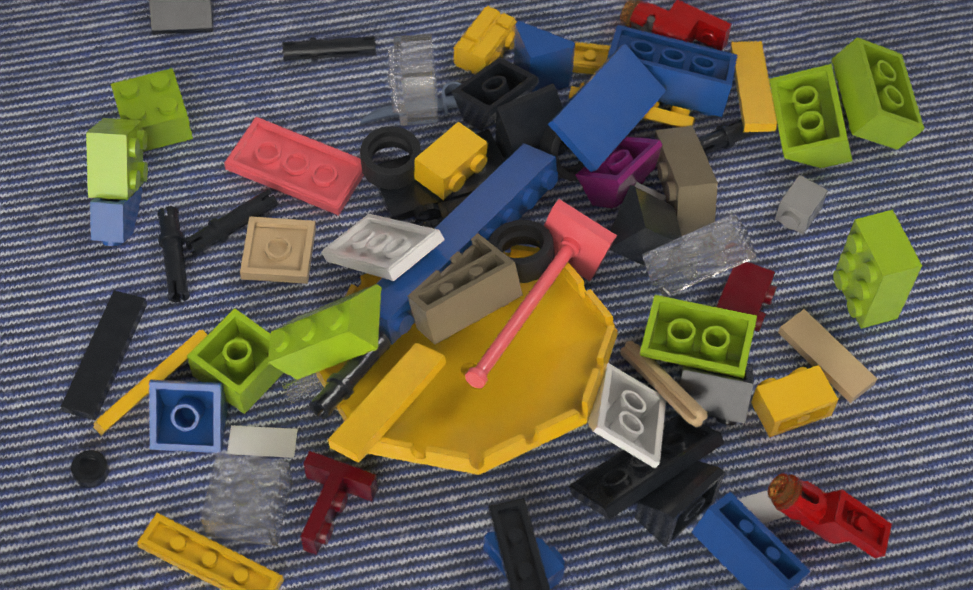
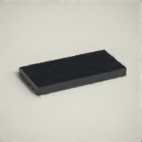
[377,129,505,221]
[568,414,724,520]

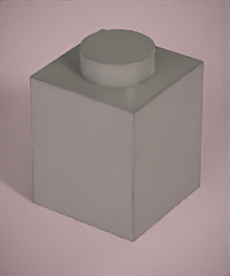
[775,175,828,235]

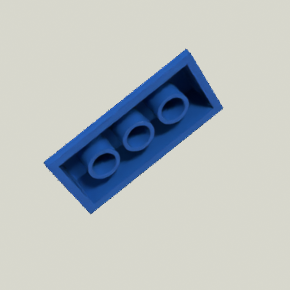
[607,25,737,117]

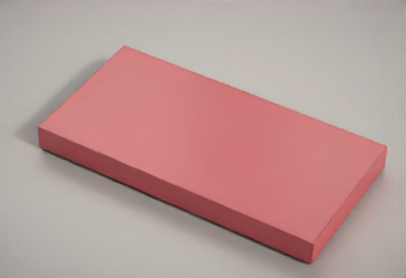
[224,117,364,216]

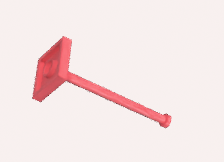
[465,199,617,388]

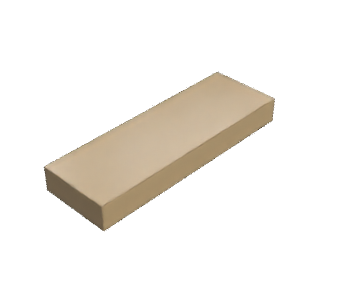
[778,309,877,403]

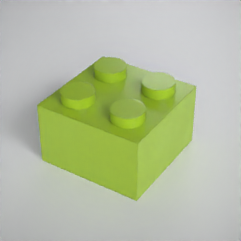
[111,68,193,152]
[86,118,148,200]
[187,308,284,414]

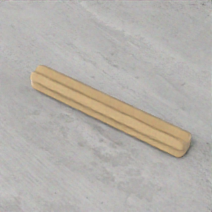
[620,341,707,427]

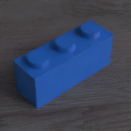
[691,491,811,590]

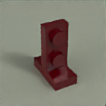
[300,451,378,555]

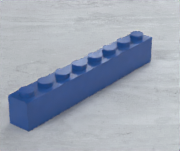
[377,143,558,345]

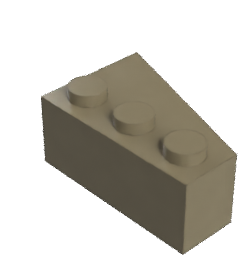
[655,126,718,239]
[408,233,523,345]

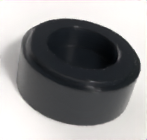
[71,450,109,488]

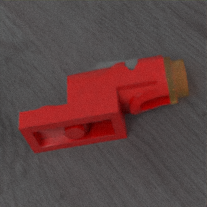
[620,0,732,51]
[767,473,892,558]

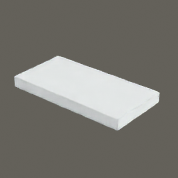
[321,214,445,281]

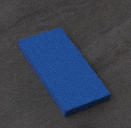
[548,43,666,172]

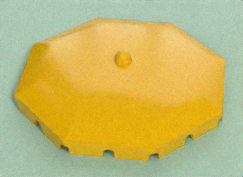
[316,245,618,475]

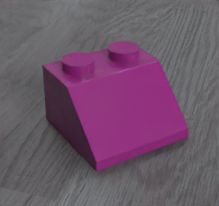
[576,137,662,209]

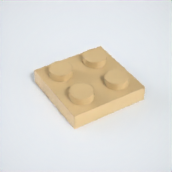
[240,216,316,284]

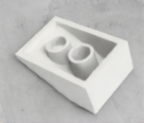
[587,363,666,468]

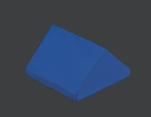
[513,21,575,92]
[149,380,228,453]

